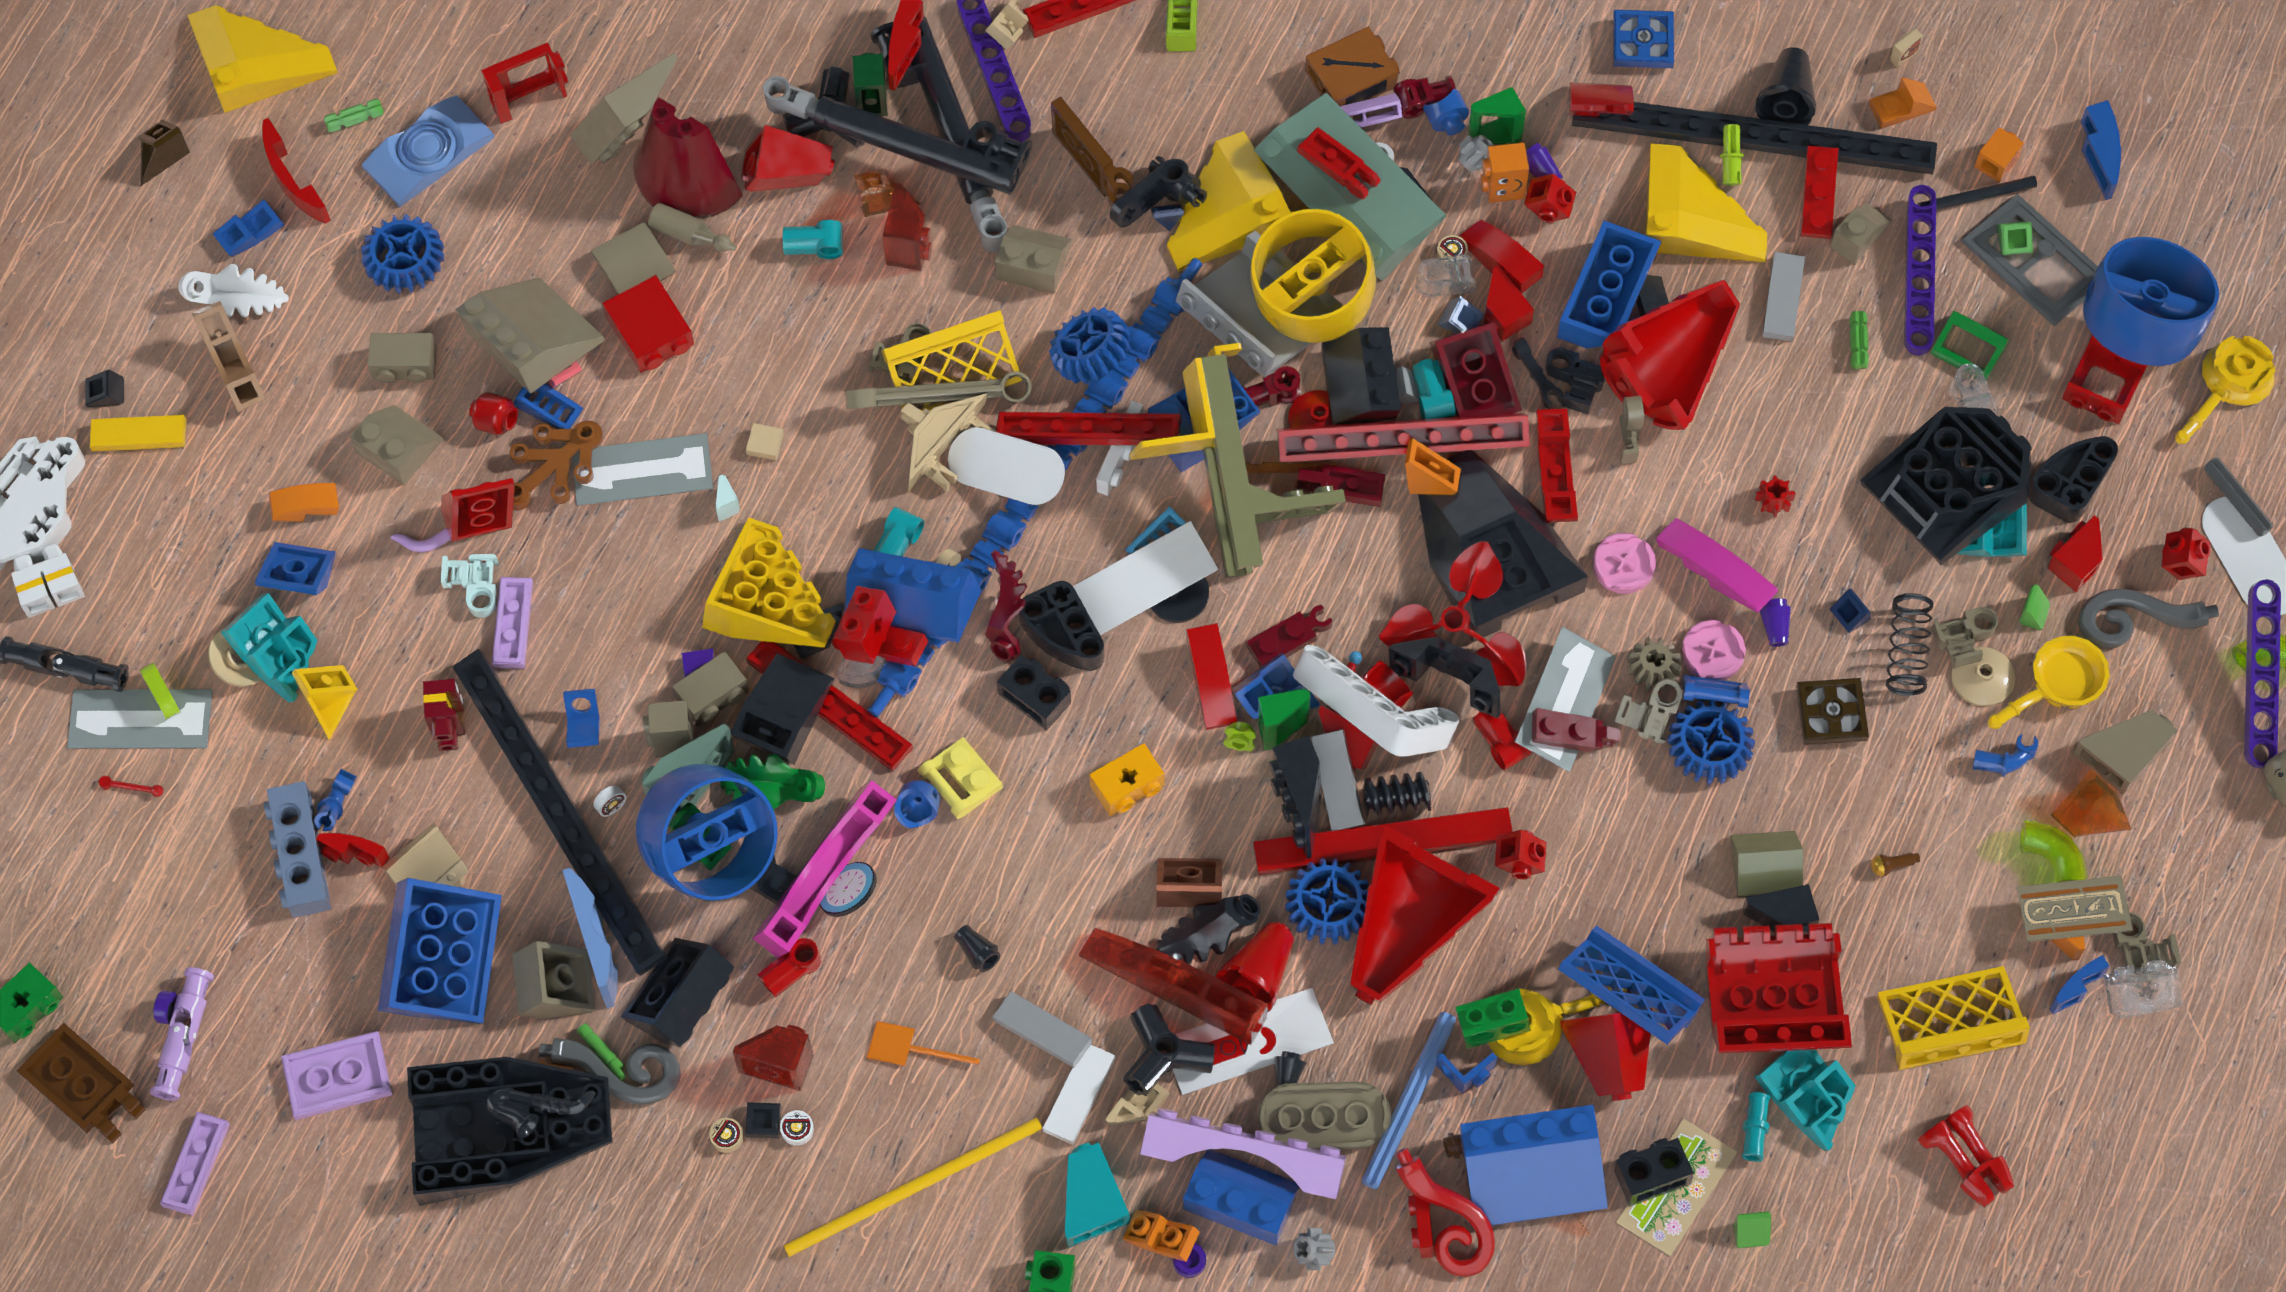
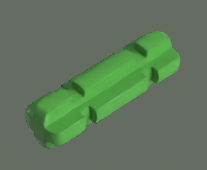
[324,99,384,132]
[1850,311,1869,369]

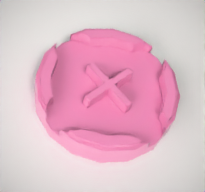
[1593,533,1656,594]
[1681,620,1746,680]

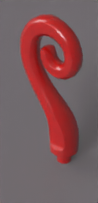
[1395,1148,1495,1277]

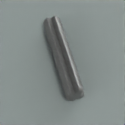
[2204,457,2273,537]

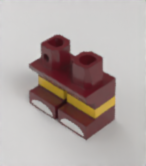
[423,679,465,751]

